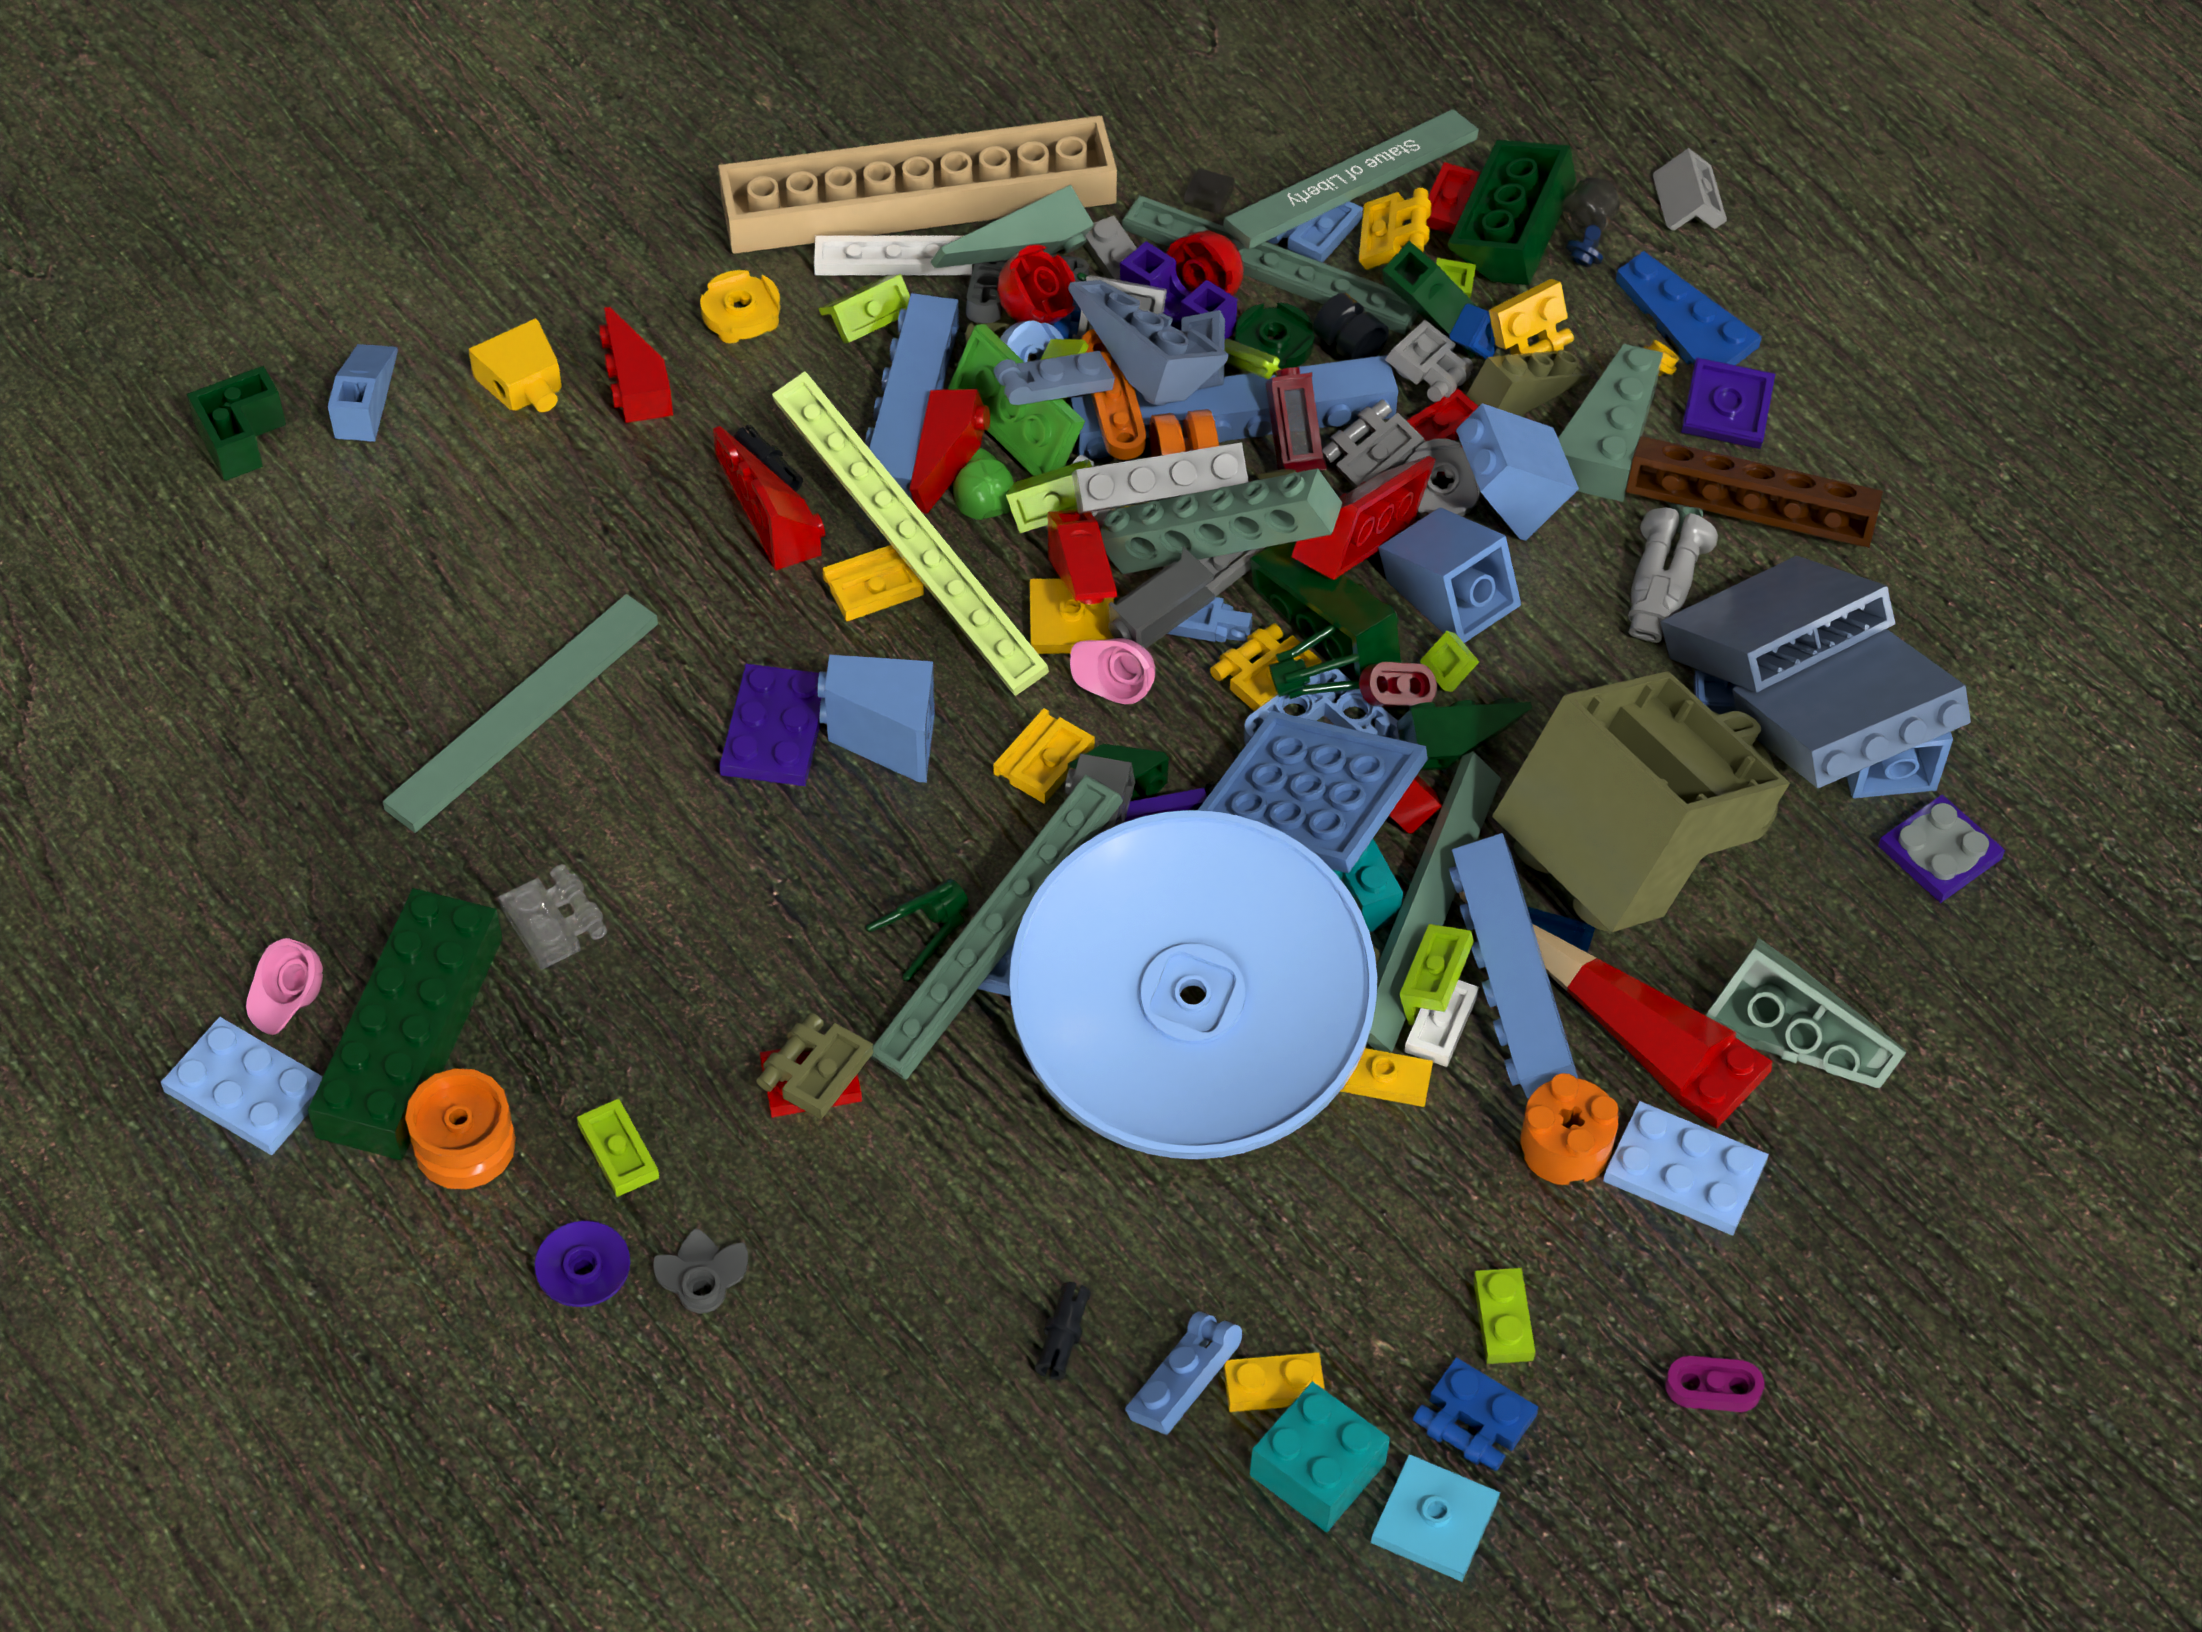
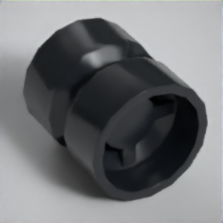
[1313,293,1389,360]

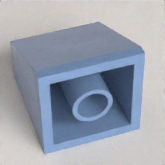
[1456,403,1579,541]
[1378,507,1521,643]
[818,655,935,783]
[1846,732,1953,798]

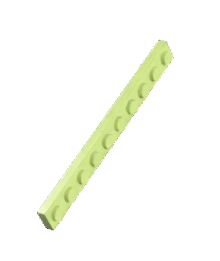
[772,371,1049,696]

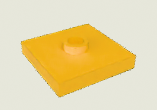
[1030,579,1114,654]

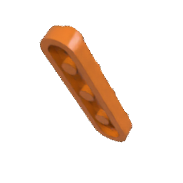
[1081,329,1146,460]

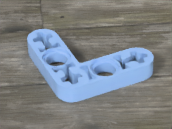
[1244,669,1399,745]

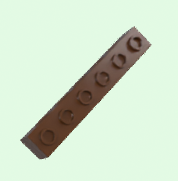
[1626,436,1883,548]

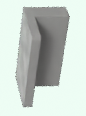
[1653,148,1727,231]

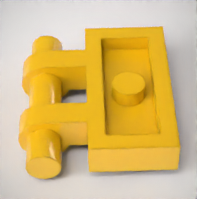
[1359,188,1432,270]
[1489,279,1574,355]
[1210,623,1322,711]

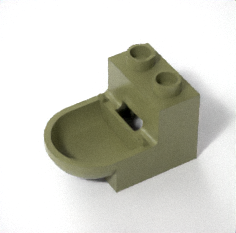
[1492,671,1790,932]

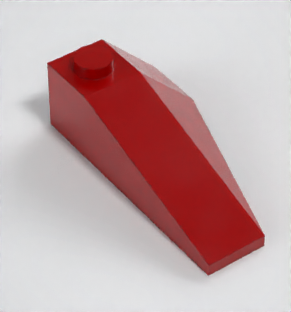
[713,426,825,571]

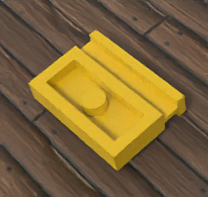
[823,545,924,622]
[993,708,1095,804]

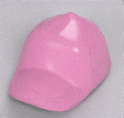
[1070,638,1156,704]
[246,938,323,1035]

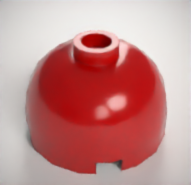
[1166,230,1244,297]
[997,245,1076,325]

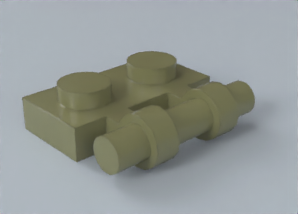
[756,1013,873,1120]

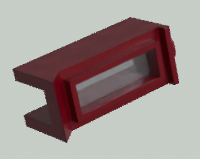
[1265,367,1327,473]

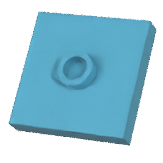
[1371,1454,1500,1582]

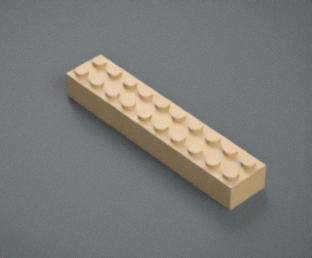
[718,116,1117,254]

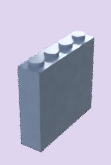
[1660,555,1895,693]
[1732,629,1971,788]

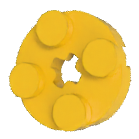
[700,270,781,343]

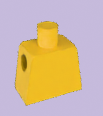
[468,318,562,412]

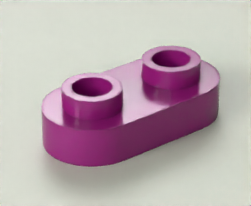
[1665,1356,1765,1412]

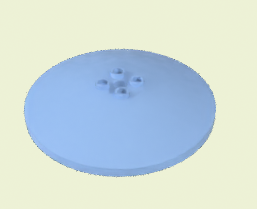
[1010,810,1377,1159]

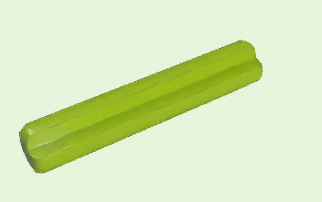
[1224,338,1280,380]

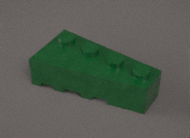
[1250,541,1401,680]

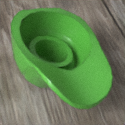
[952,448,1014,520]

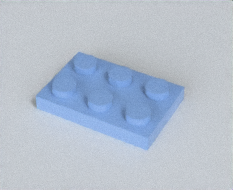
[161,1017,323,1155]
[1603,1101,1769,1236]

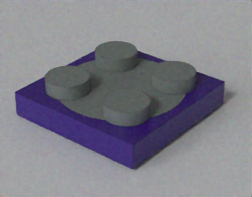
[1878,794,2005,903]

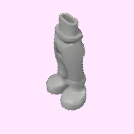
[1629,507,1718,643]

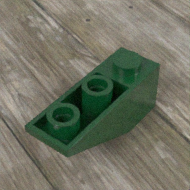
[1382,241,1477,359]
[1396,698,1532,771]

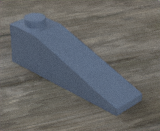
[1068,280,1229,405]

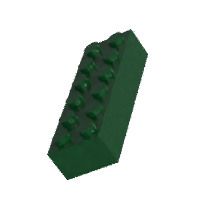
[308,888,503,1161]

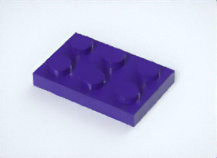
[720,664,821,787]

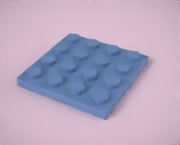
[1197,711,1428,873]

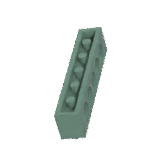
[1100,468,1342,574]

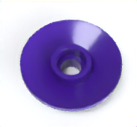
[535,1221,630,1307]

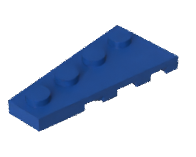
[1616,251,1762,365]

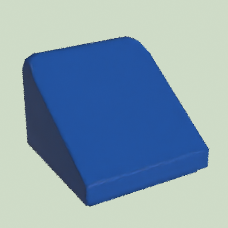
[1449,304,1497,359]

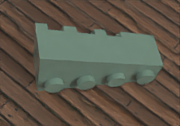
[1558,344,1663,502]

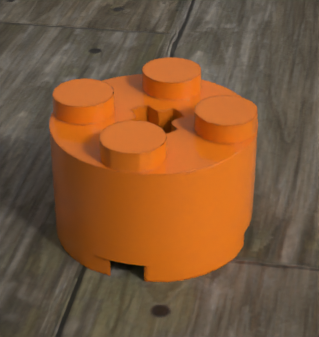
[1520,1073,1618,1185]

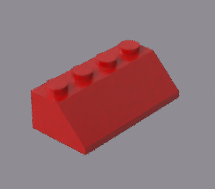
[1291,456,1436,580]

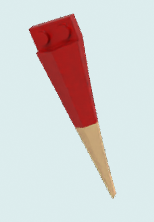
[1459,891,1773,1129]

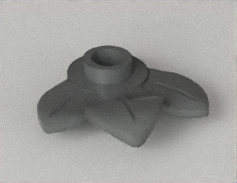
[654,1228,748,1313]

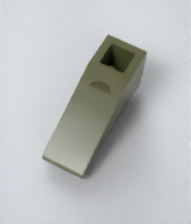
[1466,350,1590,416]

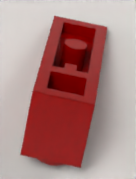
[909,389,990,514]

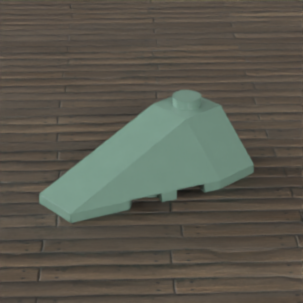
[930,185,1094,268]
[1705,938,1906,1089]

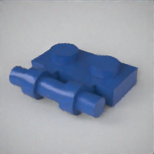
[1413,1357,1539,1472]

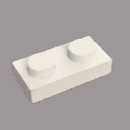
[1404,980,1479,1067]

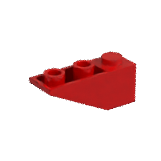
[599,307,673,423]
[1048,509,1117,604]

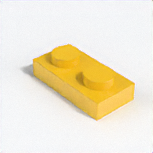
[1223,1352,1325,1412]

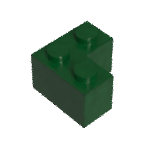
[187,365,286,481]

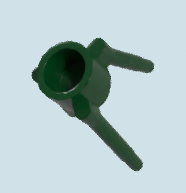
[1268,625,1360,699]
[866,879,969,982]

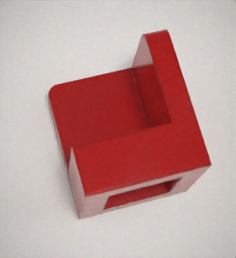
[1389,774,1442,834]

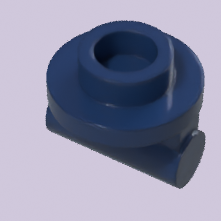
[1566,225,1604,267]

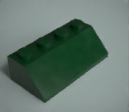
[1448,139,1576,285]

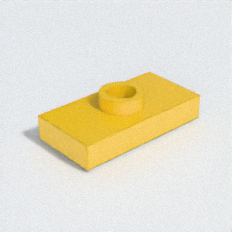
[1340,1048,1433,1107]

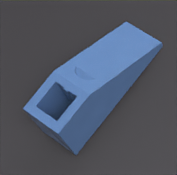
[328,344,398,442]

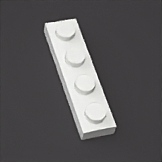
[814,236,972,275]

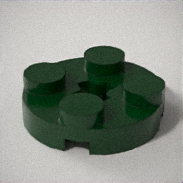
[1235,302,1314,369]

